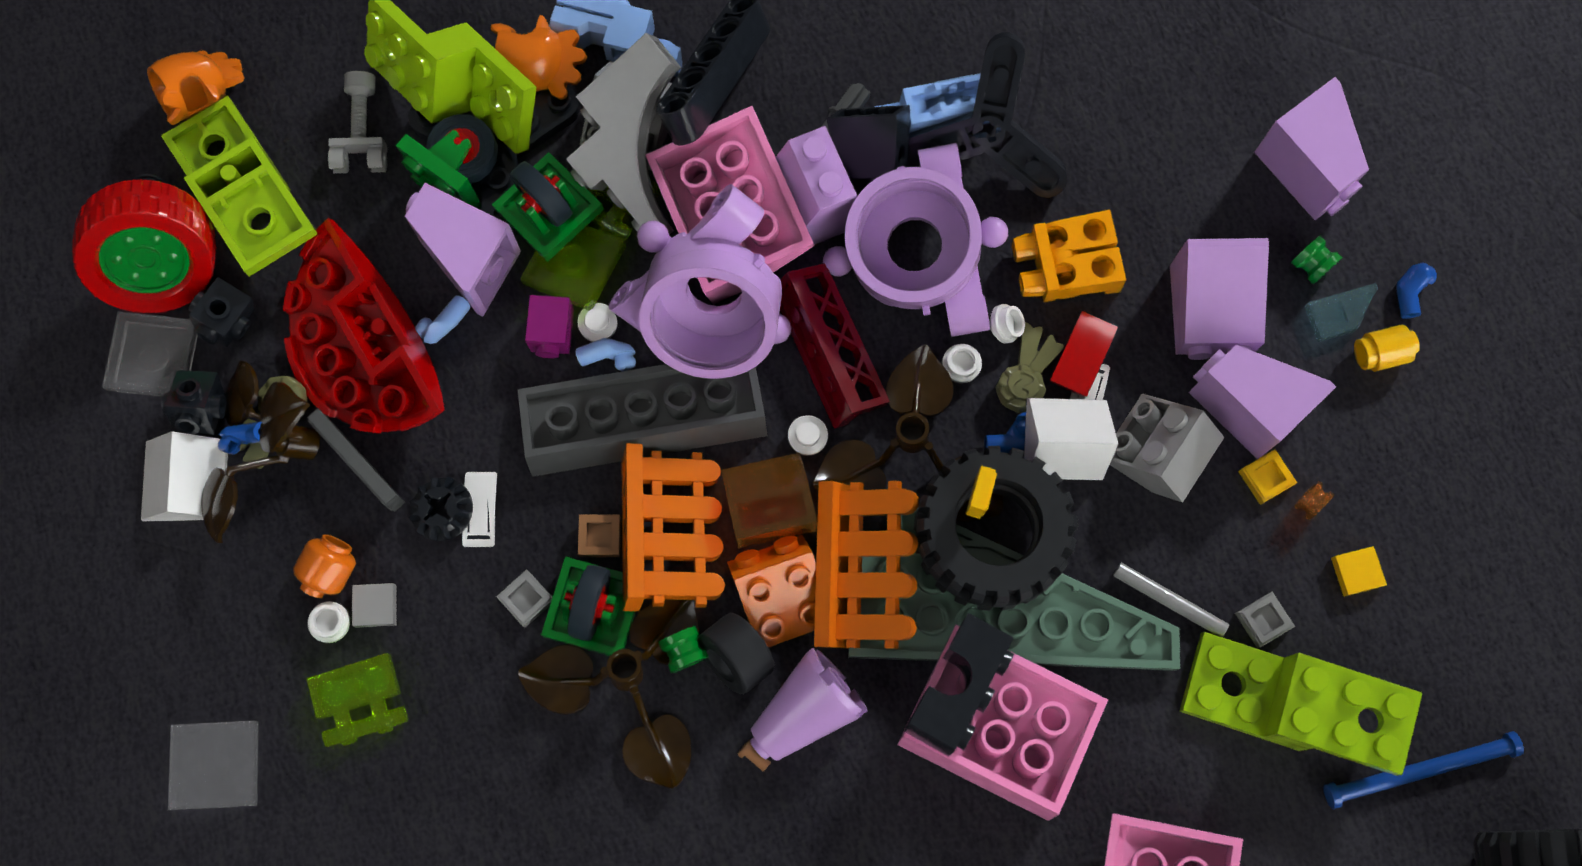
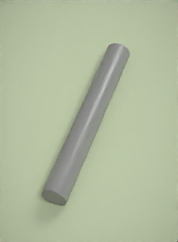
[1113,562,1229,637]

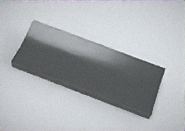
[518,364,767,477]

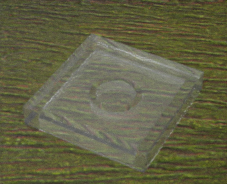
[102,312,198,397]
[168,720,259,810]

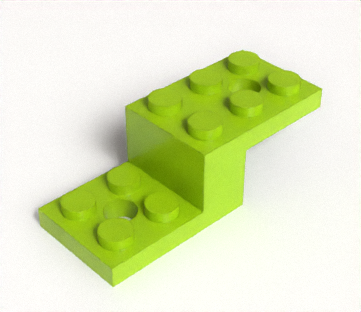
[364,0,537,154]
[161,95,318,277]
[1179,632,1422,776]

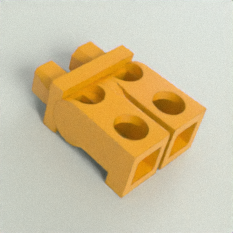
[1011,209,1126,303]

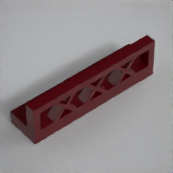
[780,263,890,429]

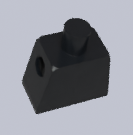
[827,105,910,186]

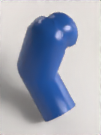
[1396,263,1437,319]
[984,412,1026,453]

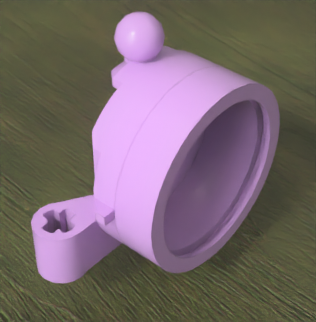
[823,143,1008,337]
[609,184,791,379]

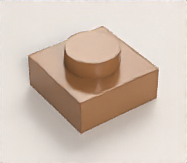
[578,515,621,557]

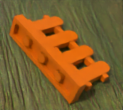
[622,443,725,611]
[814,481,919,649]

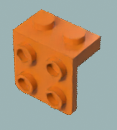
[727,535,816,648]

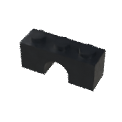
[904,613,1014,757]

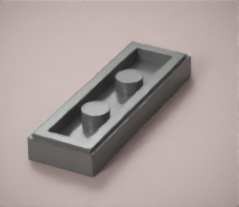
[307,409,406,512]

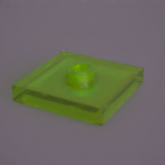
[520,226,626,311]

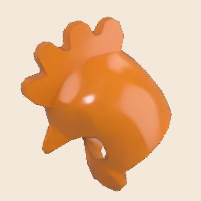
[490,15,587,100]
[147,51,244,125]

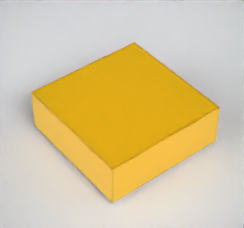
[1238,449,1297,505]
[966,466,997,519]
[1331,546,1387,597]

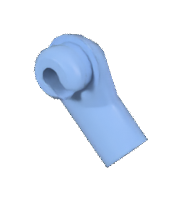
[415,295,470,344]
[576,338,636,371]

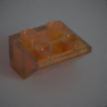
[721,453,817,548]

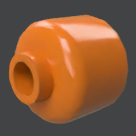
[293,534,356,598]

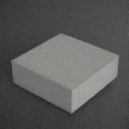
[496,569,553,628]
[352,583,397,628]
[1235,591,1295,649]

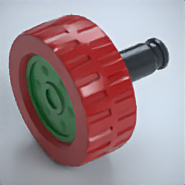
[72,173,216,313]

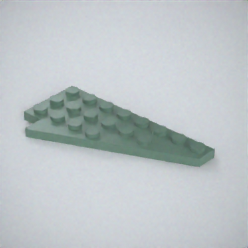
[848,508,1180,671]

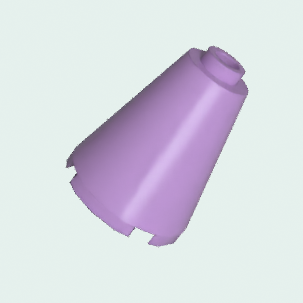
[750,648,867,761]

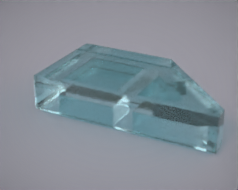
[1304,283,1378,342]

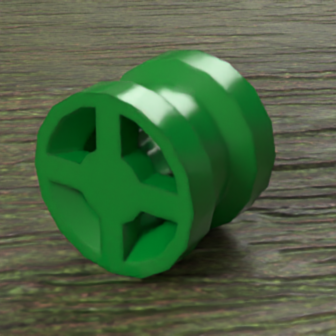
[1291,235,1343,285]
[658,626,709,674]

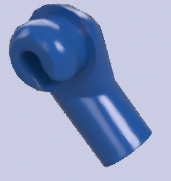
[217,421,262,455]

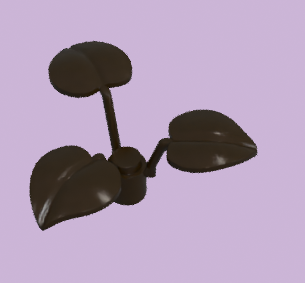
[813,345,1003,522]
[201,360,320,543]
[518,599,699,789]

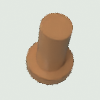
[738,739,771,771]

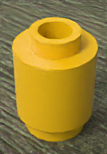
[1354,324,1420,372]

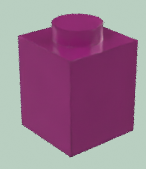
[525,295,574,359]

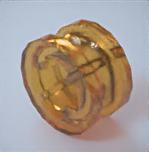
[1294,481,1335,520]

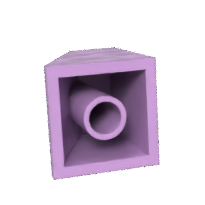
[1254,77,1369,220]
[776,126,857,245]
[405,183,521,317]
[1170,238,1269,360]
[1189,345,1336,459]

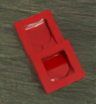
[1050,311,1118,398]

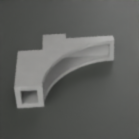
[566,33,681,235]

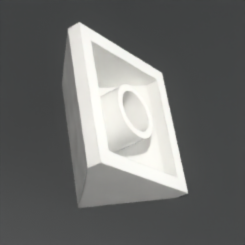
[1024,398,1118,480]
[141,431,228,521]

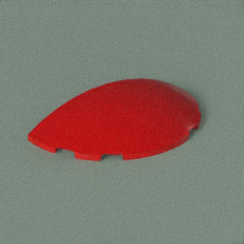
[283,218,445,433]

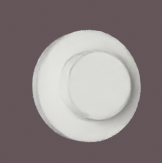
[578,303,617,342]
[989,304,1025,344]
[942,344,982,383]
[788,415,828,455]
[308,601,350,643]

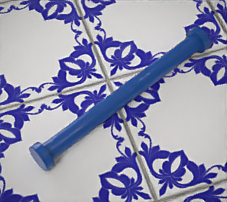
[1323,731,1524,809]

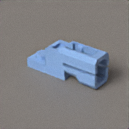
[549,0,683,77]
[875,73,990,133]

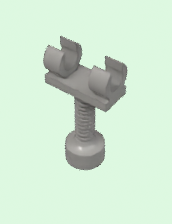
[328,71,387,174]

